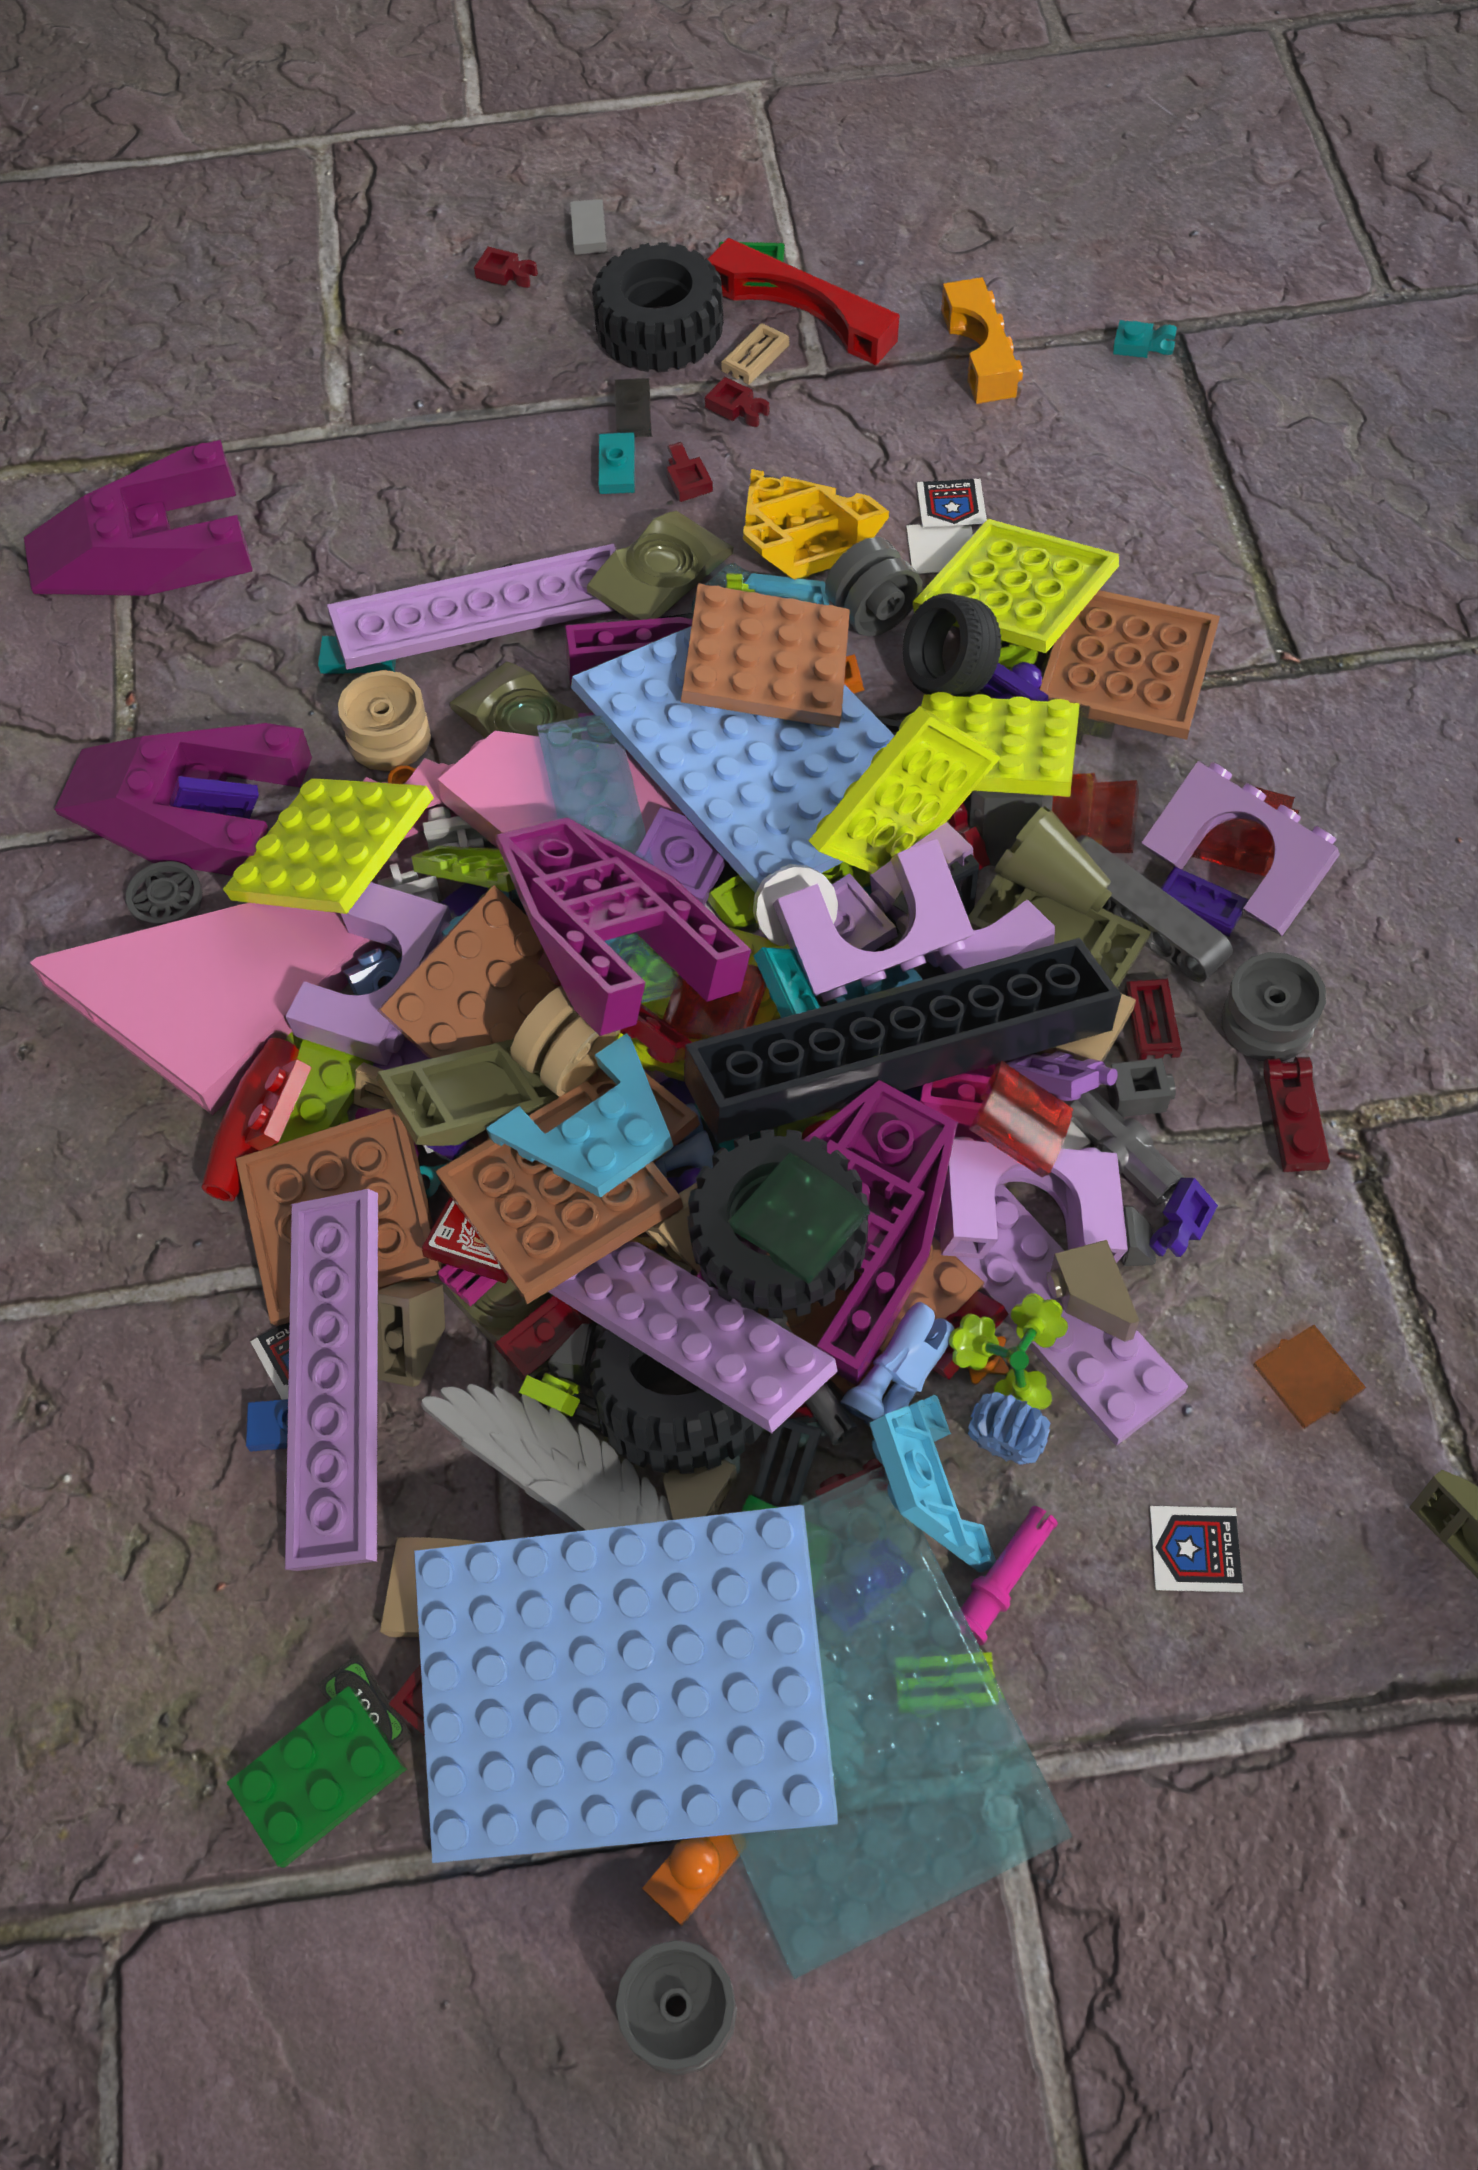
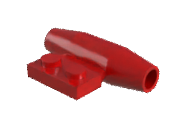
[201,1038,312,1202]

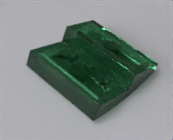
[728,1152,870,1284]

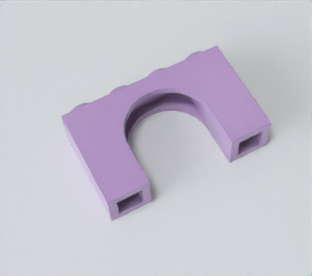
[1142,761,1340,936]
[870,822,1055,973]
[773,838,974,1002]
[285,882,452,1066]
[938,1137,1128,1263]

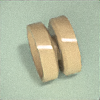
[338,670,431,771]
[510,985,621,1097]

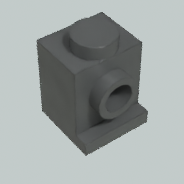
[1106,1058,1176,1118]

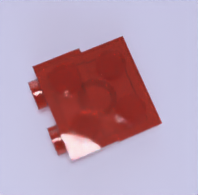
[1192,787,1299,876]

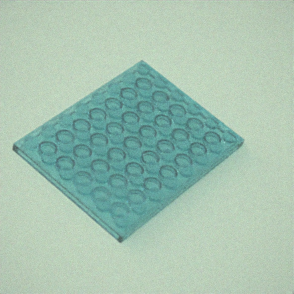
[731,1465,1073,1979]

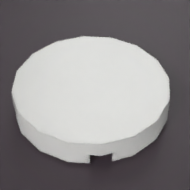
[753,864,838,947]

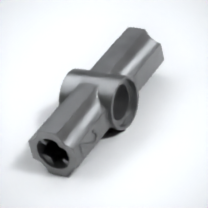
[1068,1089,1185,1205]

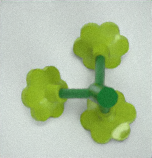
[949,1293,1068,1410]

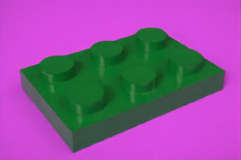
[226,1686,407,1868]

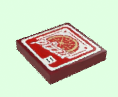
[422,1196,509,1284]

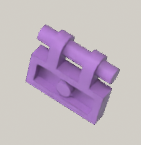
[1003,1051,1118,1101]

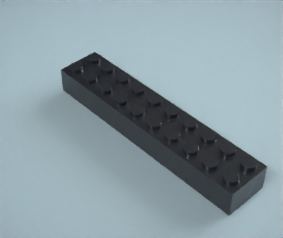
[684,938,1122,1144]

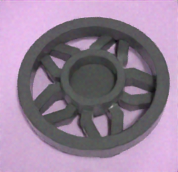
[126,861,203,927]

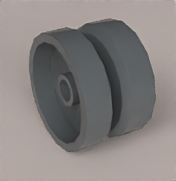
[825,537,922,637]
[1222,952,1326,1061]
[616,1940,737,2076]

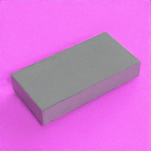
[570,199,607,255]

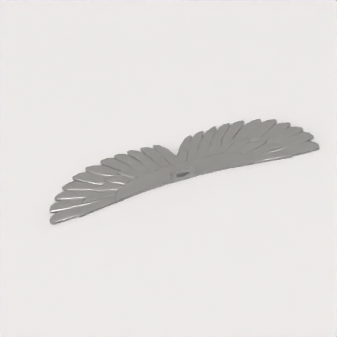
[421,1384,864,1790]

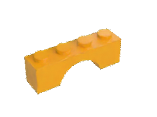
[941,277,1023,404]

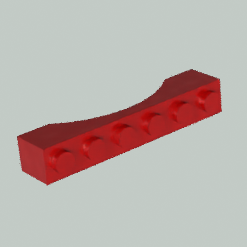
[708,238,900,366]

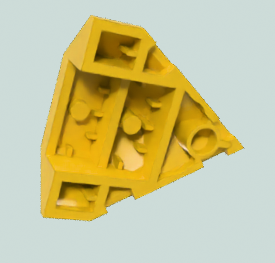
[743,469,889,580]

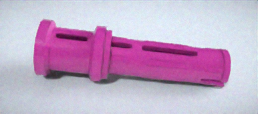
[947,1506,1058,1645]

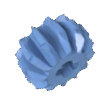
[968,1392,1051,1465]

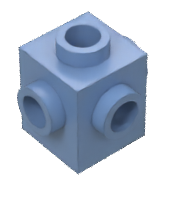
[343,948,402,995]

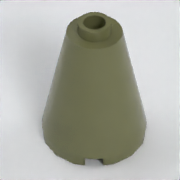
[994,806,1113,915]

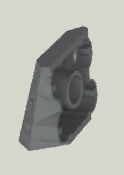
[968,790,1053,870]

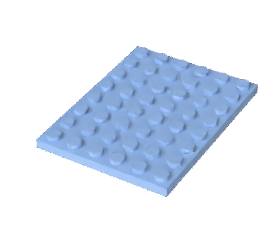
[571,626,894,893]
[414,1505,838,1863]

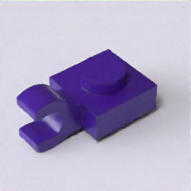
[1149,1178,1218,1257]

